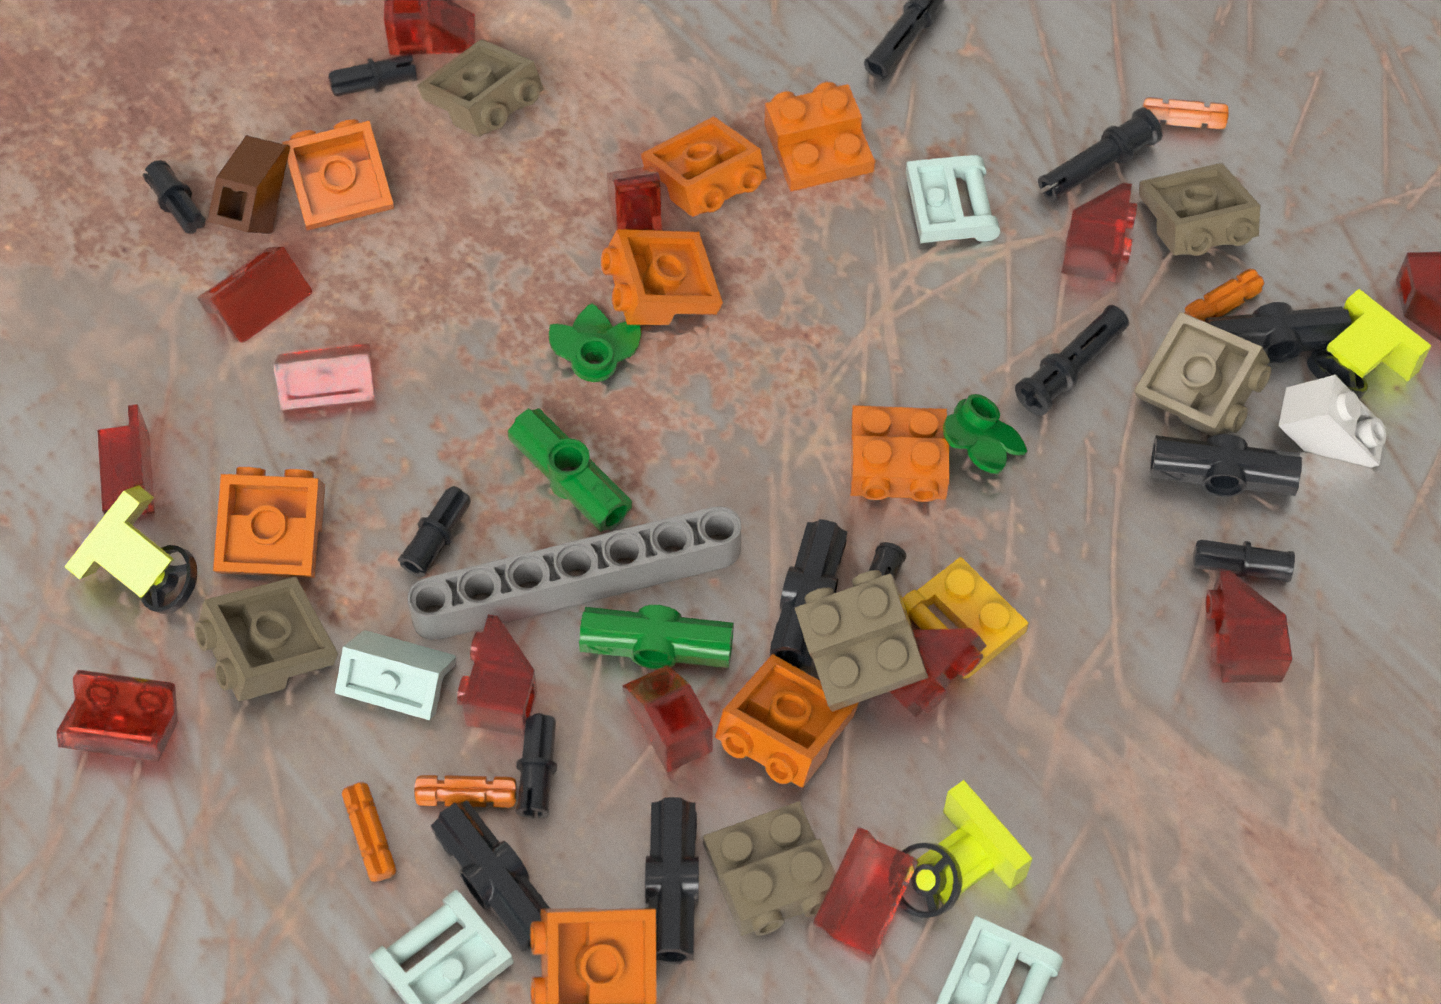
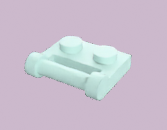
[905,155,1000,243]
[369,890,514,1004]
[936,915,1063,1004]

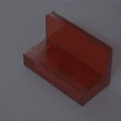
[197,247,312,343]
[274,344,375,411]
[97,404,155,515]
[813,827,918,959]

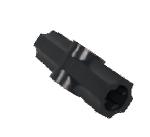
[1205,302,1351,363]
[1150,434,1302,497]
[770,519,848,668]
[645,797,699,965]
[430,800,551,952]

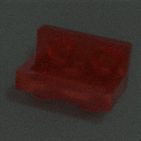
[56,670,178,761]

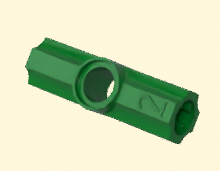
[508,408,632,532]
[579,605,734,670]

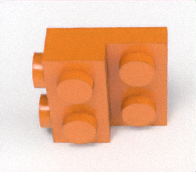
[764,82,875,192]
[641,116,767,217]
[282,119,394,231]
[601,229,723,325]
[850,405,949,502]
[213,467,325,578]
[715,654,859,788]
[530,907,656,1004]

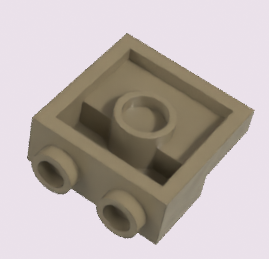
[417,39,544,137]
[1139,163,1261,256]
[1133,312,1271,436]
[795,570,929,711]
[194,577,338,702]
[703,801,841,936]

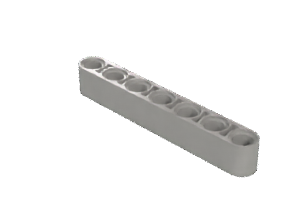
[408,506,742,640]

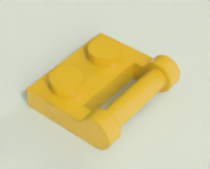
[902,556,1029,679]

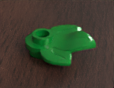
[549,303,641,382]
[943,394,1028,474]

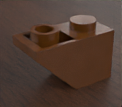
[207,135,290,234]

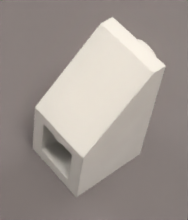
[1279,375,1386,467]

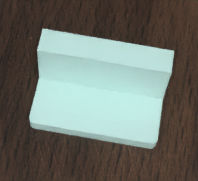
[335,631,456,720]

